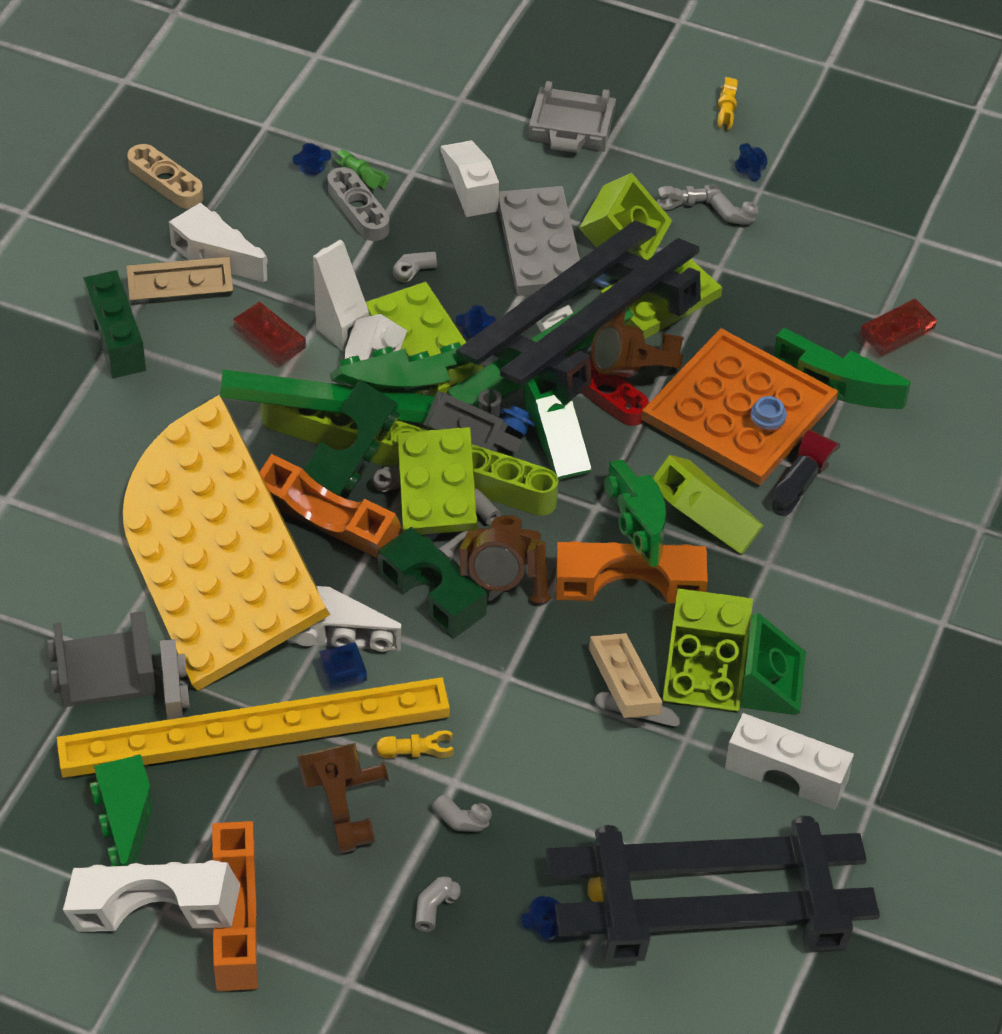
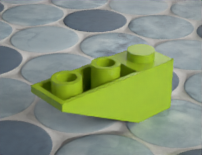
[653,455,764,554]

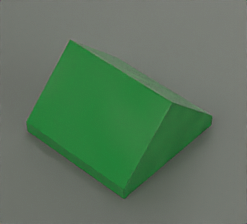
[740,612,806,715]

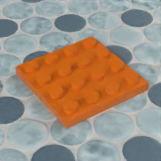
[641,328,838,486]

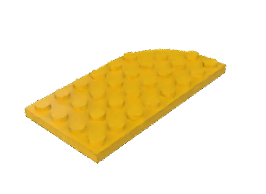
[123,395,331,691]

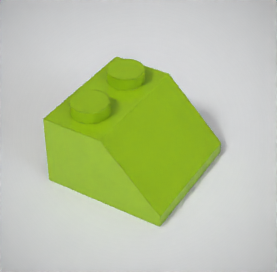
[579,173,672,260]

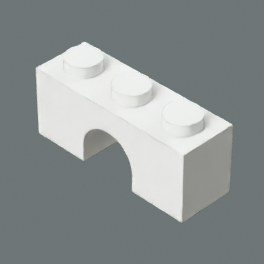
[725,713,854,810]

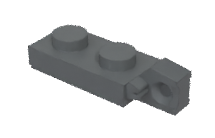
[423,391,523,453]

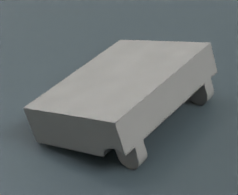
[529,81,616,153]

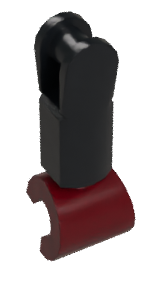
[772,429,841,516]

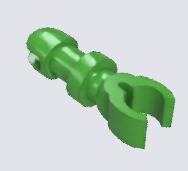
[334,150,389,189]

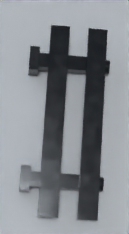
[456,220,701,402]
[546,816,880,963]

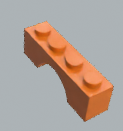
[260,454,403,559]
[556,541,708,603]
[212,821,258,991]

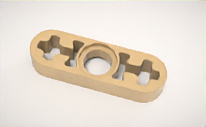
[127,144,203,209]

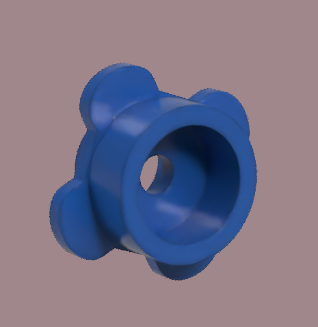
[500,405,535,436]

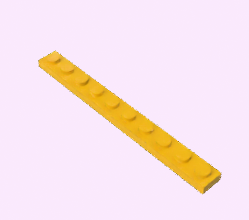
[56,677,450,778]

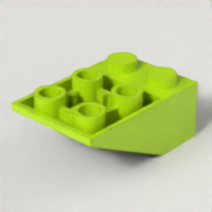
[663,589,753,712]

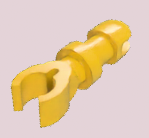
[717,77,738,130]
[377,730,454,758]

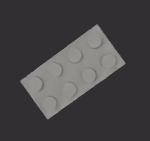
[498,186,584,296]

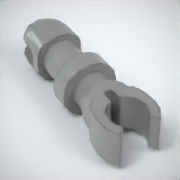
[657,185,722,210]

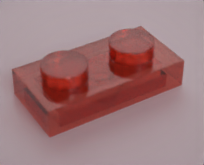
[860,299,937,356]
[233,301,306,365]

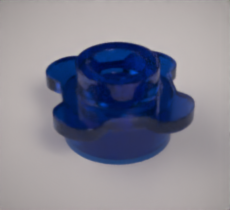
[292,143,331,175]
[735,143,768,181]
[456,305,497,339]
[521,896,559,940]

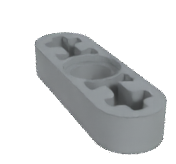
[327,167,389,241]

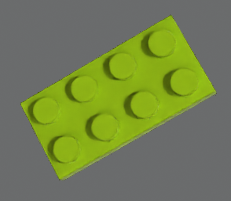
[365,282,483,396]

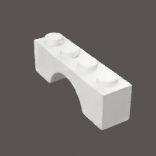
[63,860,240,932]

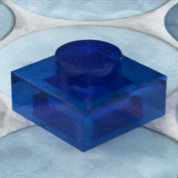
[319,642,367,690]

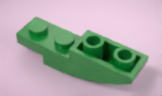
[773,328,911,409]
[330,342,470,393]
[604,460,666,567]

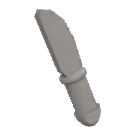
[595,692,680,727]

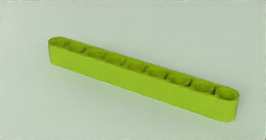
[260,403,559,516]

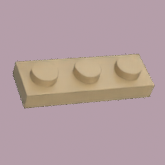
[126,257,233,301]
[589,633,663,718]

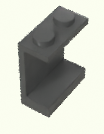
[47,611,156,707]

